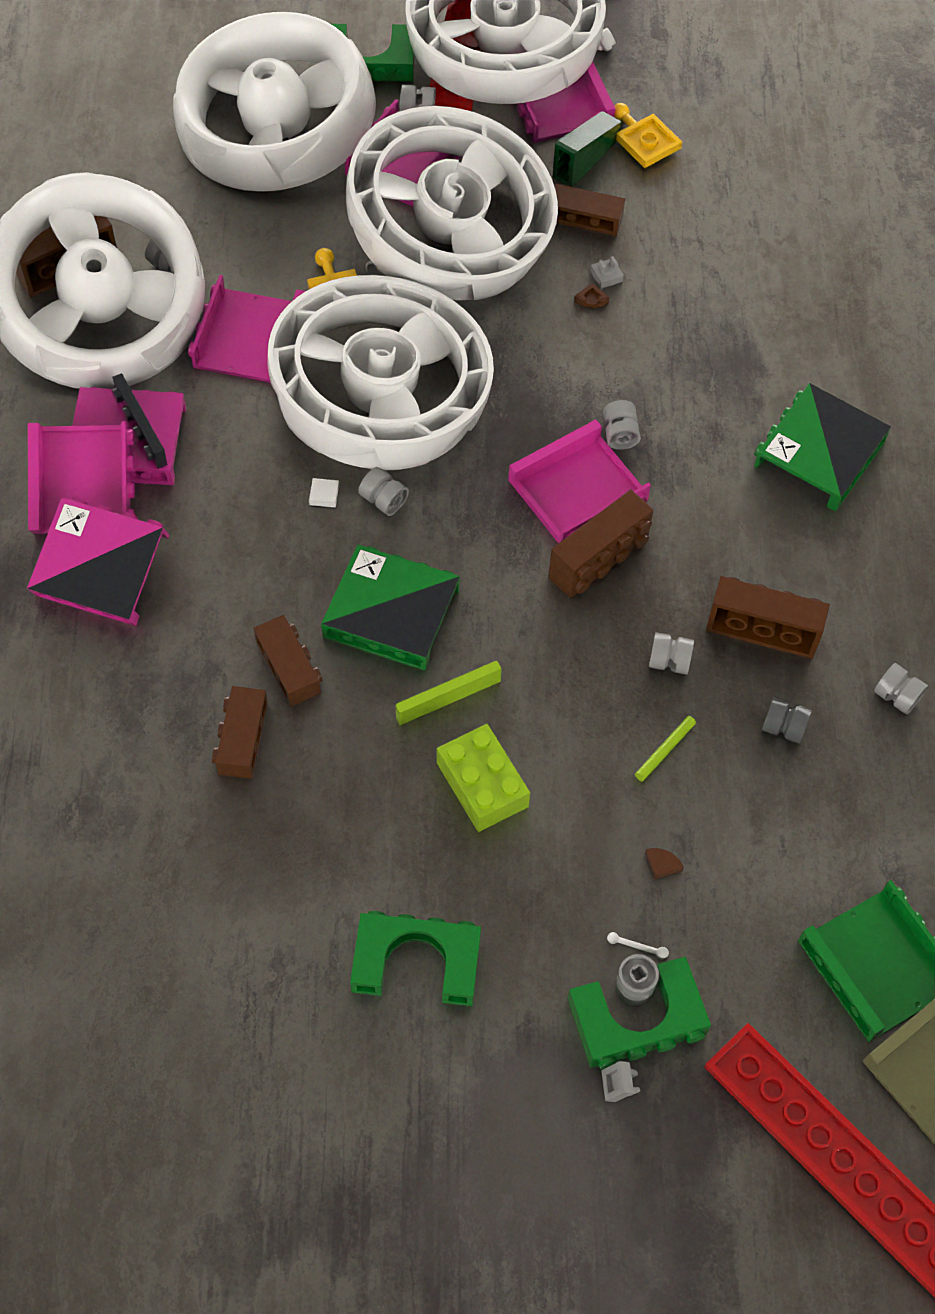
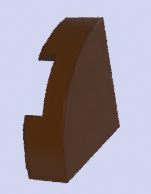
[574,283,610,308]
[645,848,684,879]

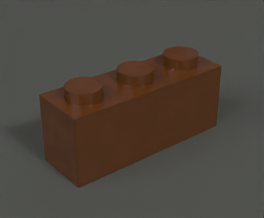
[554,183,626,236]
[253,615,323,707]
[212,686,268,779]

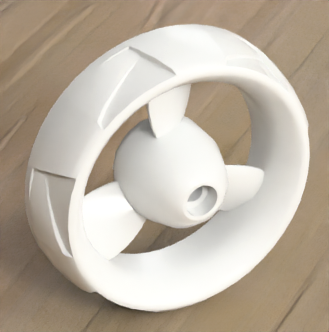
[406,0,606,104]
[173,12,376,191]
[346,106,558,300]
[0,172,205,389]
[267,275,494,470]

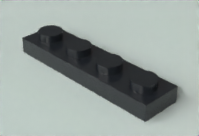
[111,373,168,469]

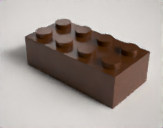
[16,216,117,298]
[548,489,654,599]
[706,576,830,659]

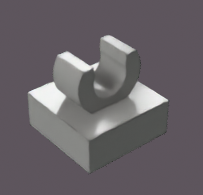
[590,256,624,289]
[601,1061,640,1102]

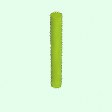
[635,716,696,782]

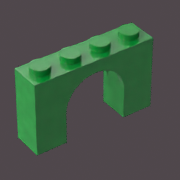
[329,23,415,81]
[350,911,481,1006]
[567,956,711,1069]

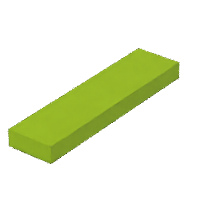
[395,661,502,725]

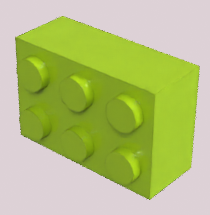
[437,724,530,832]

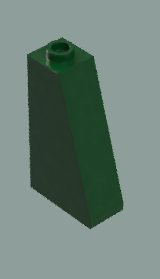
[552,111,622,187]

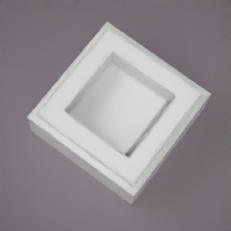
[309,478,339,508]

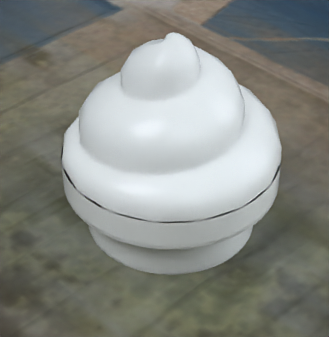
[598,27,616,51]

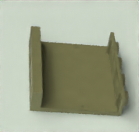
[862,999,935,1145]

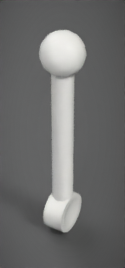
[607,932,669,960]

